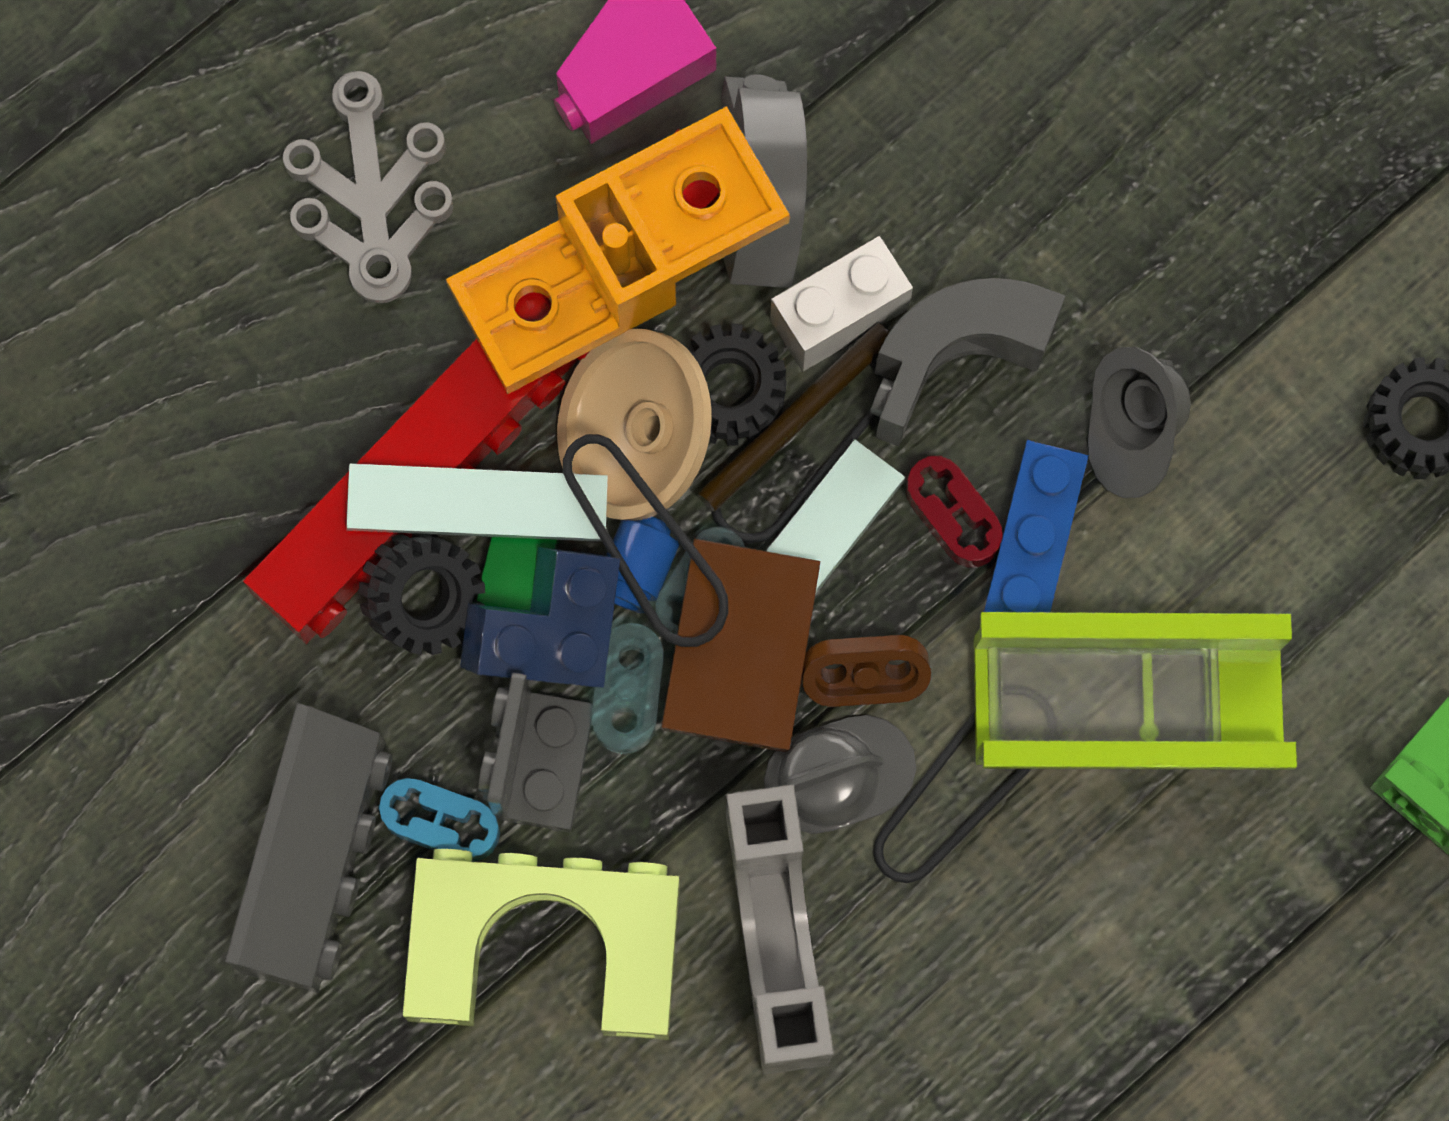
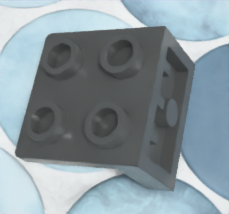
[479,673,595,833]

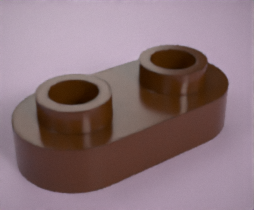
[802,635,931,707]

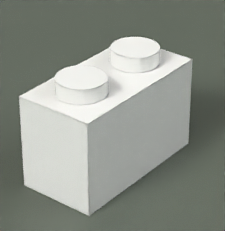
[770,236,913,372]

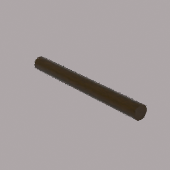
[697,323,889,512]

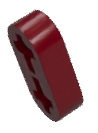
[906,456,1002,568]

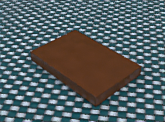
[661,539,821,753]

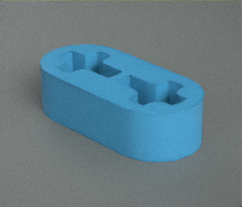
[379,778,500,862]

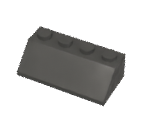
[225,703,393,993]

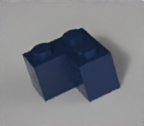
[460,547,620,688]

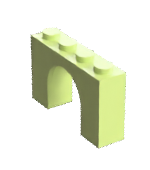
[403,849,680,1040]

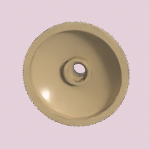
[557,329,711,521]

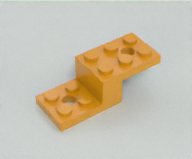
[446,106,790,394]

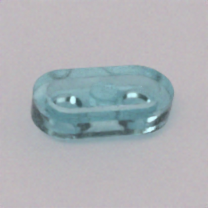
[592,623,664,754]

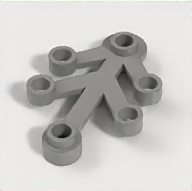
[283,71,453,303]

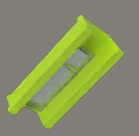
[974,612,1297,770]

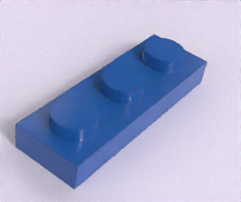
[984,440,1089,612]

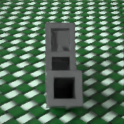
[721,74,807,288]
[870,278,1066,447]

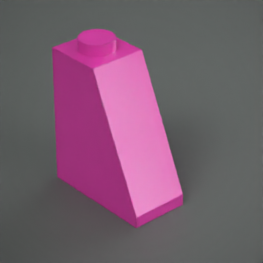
[553,0,716,144]

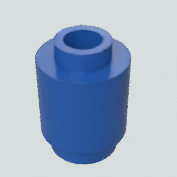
[606,517,680,613]

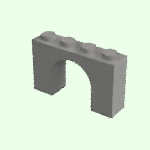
[726,785,833,1075]

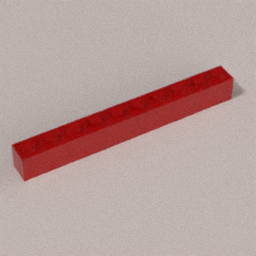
[243,129,720,645]

